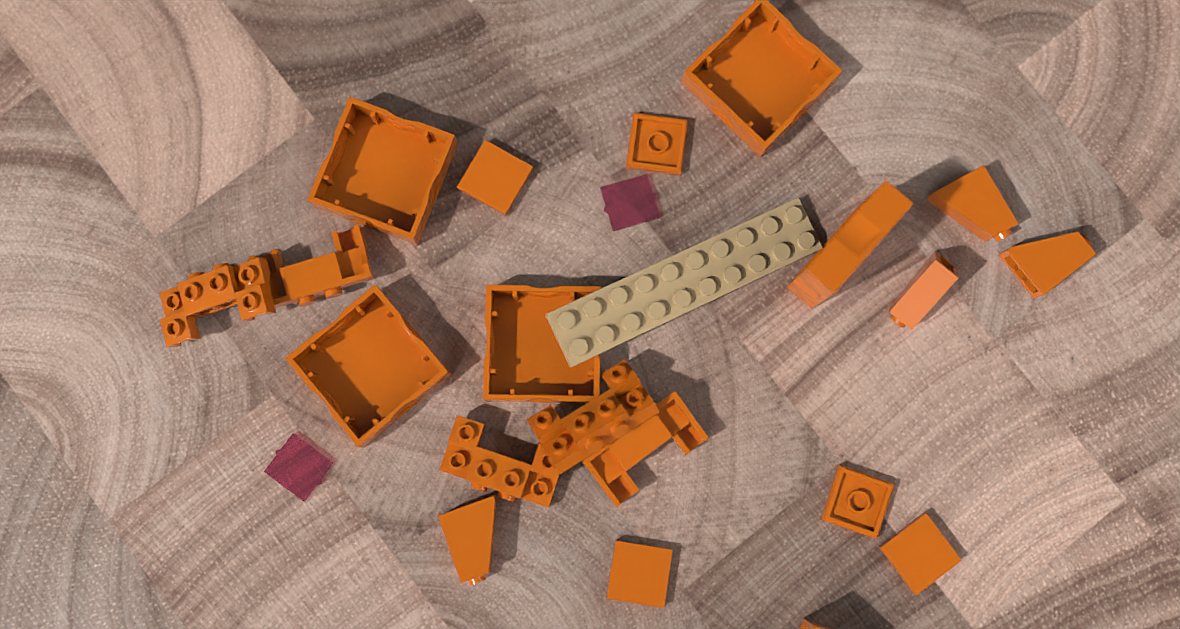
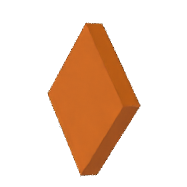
[626,112,688,176]
[457,140,534,216]
[820,465,895,539]
[879,513,962,595]
[607,540,673,608]

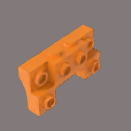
[249,224,375,308]
[159,257,276,347]
[526,359,660,474]
[582,391,709,508]
[439,415,560,508]

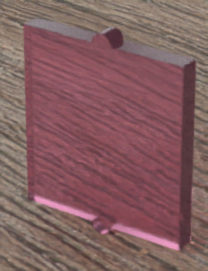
[600,174,660,232]
[264,433,333,502]

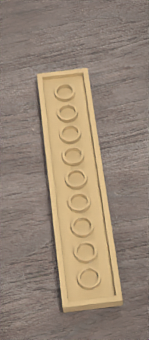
[545,198,823,368]

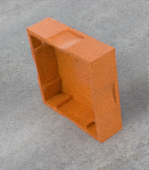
[681,0,843,158]
[307,96,458,246]
[787,180,913,309]
[285,284,452,448]
[483,285,601,403]

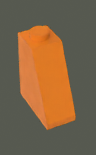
[927,165,1019,242]
[998,232,1097,299]
[889,251,959,330]
[438,495,497,586]

